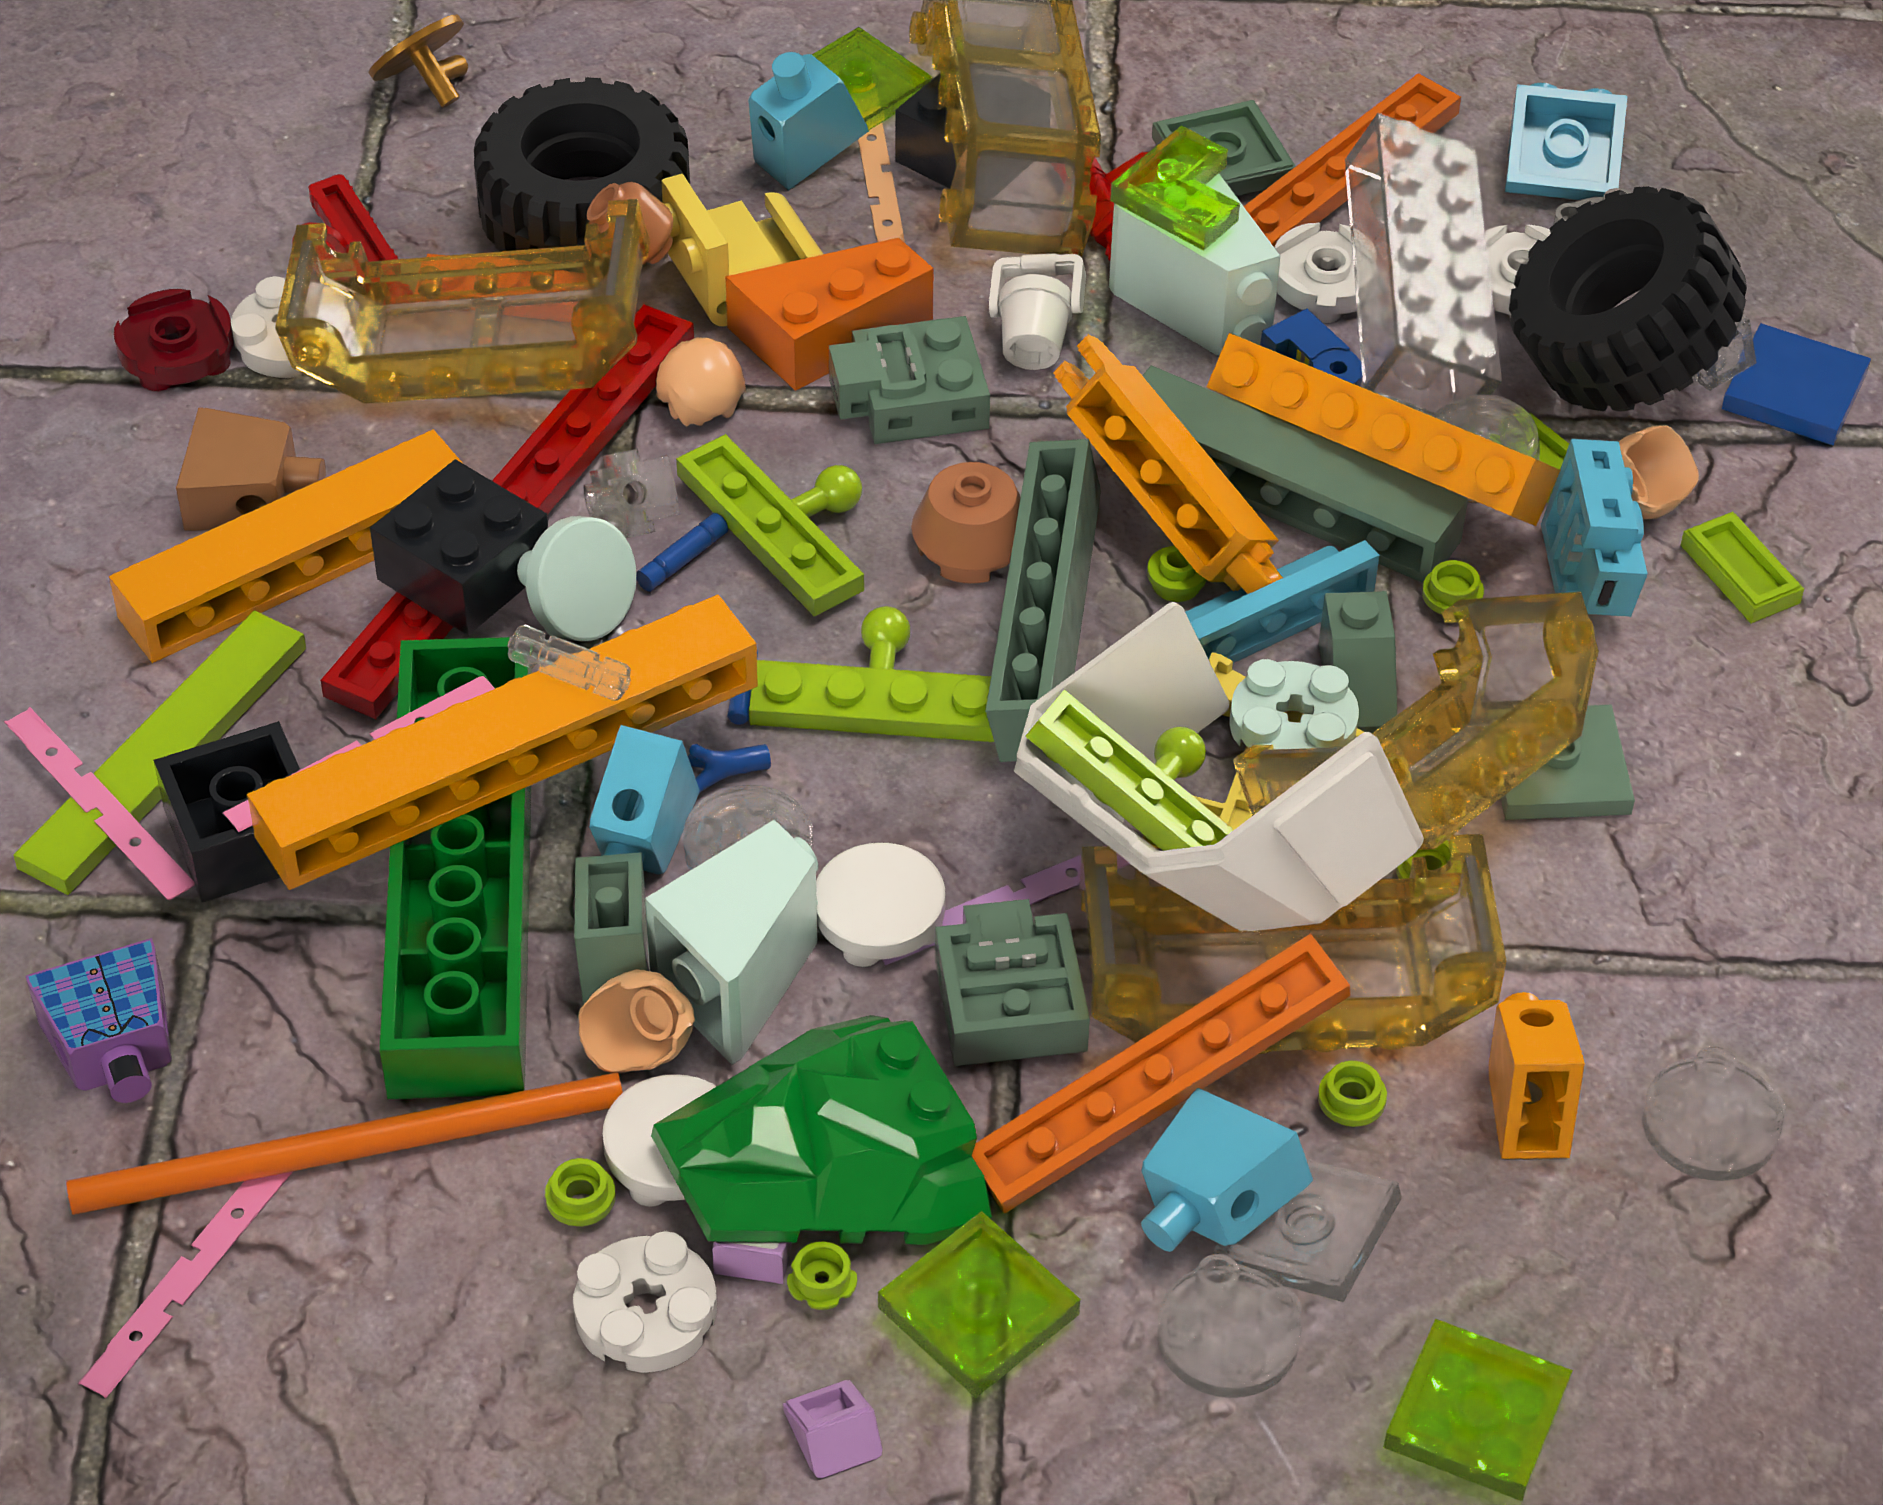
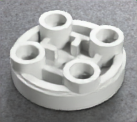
[816,843,946,967]
[603,1075,716,1207]

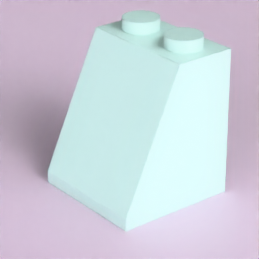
[1109,171,1280,356]
[645,820,818,1065]

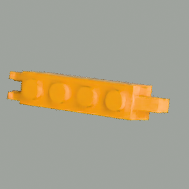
[1053,334,1283,594]

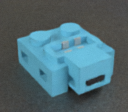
[1541,439,1648,617]

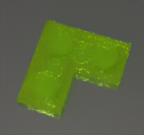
[1111,125,1240,251]

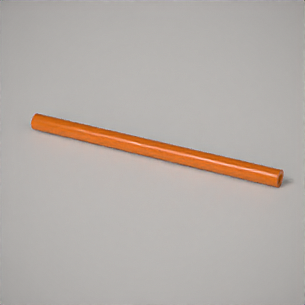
[66,1072,623,1215]

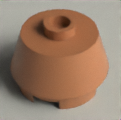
[911,462,1021,583]

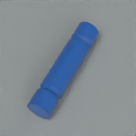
[636,513,728,592]

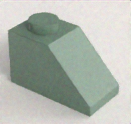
[1318,591,1397,735]
[574,852,650,1002]

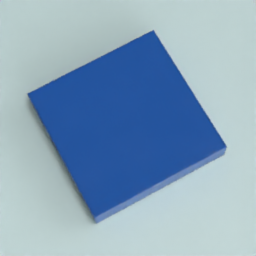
[1722,323,1871,446]

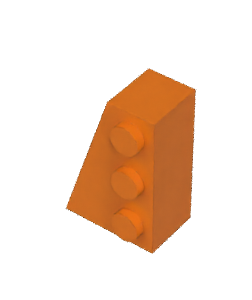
[725,237,934,391]

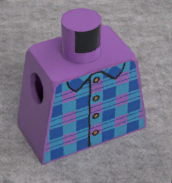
[26,938,172,1103]

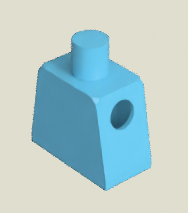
[748,52,869,191]
[589,725,700,874]
[1141,1088,1313,1252]

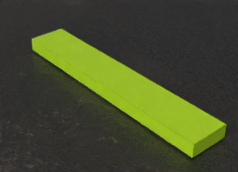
[13,610,306,895]

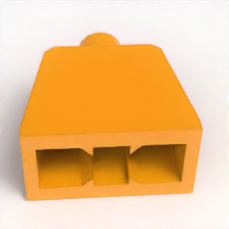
[1489,992,1585,1159]

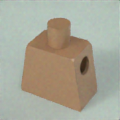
[176,408,326,531]

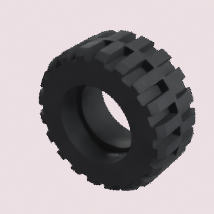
[474,77,690,281]
[1509,186,1747,412]

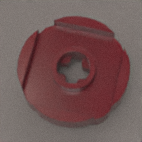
[114,289,234,392]

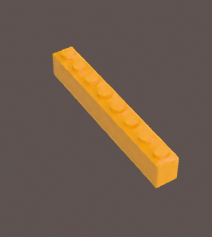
[247,594,758,890]

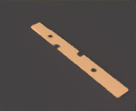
[850,91,905,243]

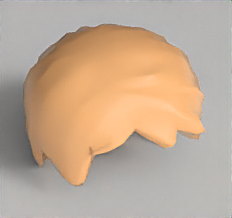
[656,337,746,427]
[1618,426,1699,519]
[578,969,695,1074]

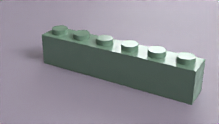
[1142,365,1468,583]
[986,439,1101,762]

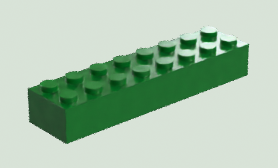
[379,637,532,1099]

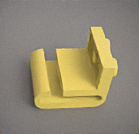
[661,173,823,327]

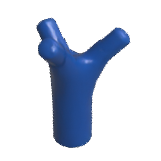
[688,744,771,795]

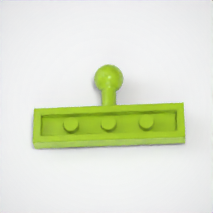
[676,434,864,617]
[749,606,994,742]
[1025,690,1233,851]

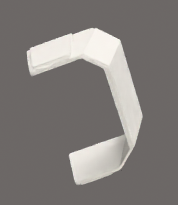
[1014,602,1424,932]

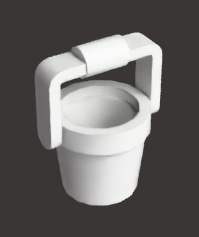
[989,253,1086,370]

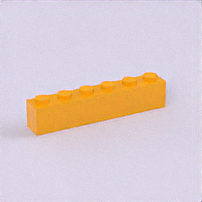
[1206,333,1561,526]
[109,429,462,663]

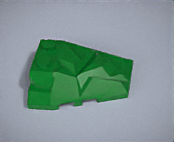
[651,1015,992,1245]

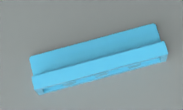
[1185,540,1380,663]

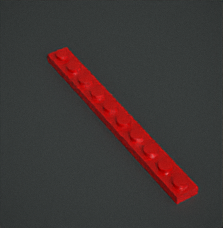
[320,304,694,719]

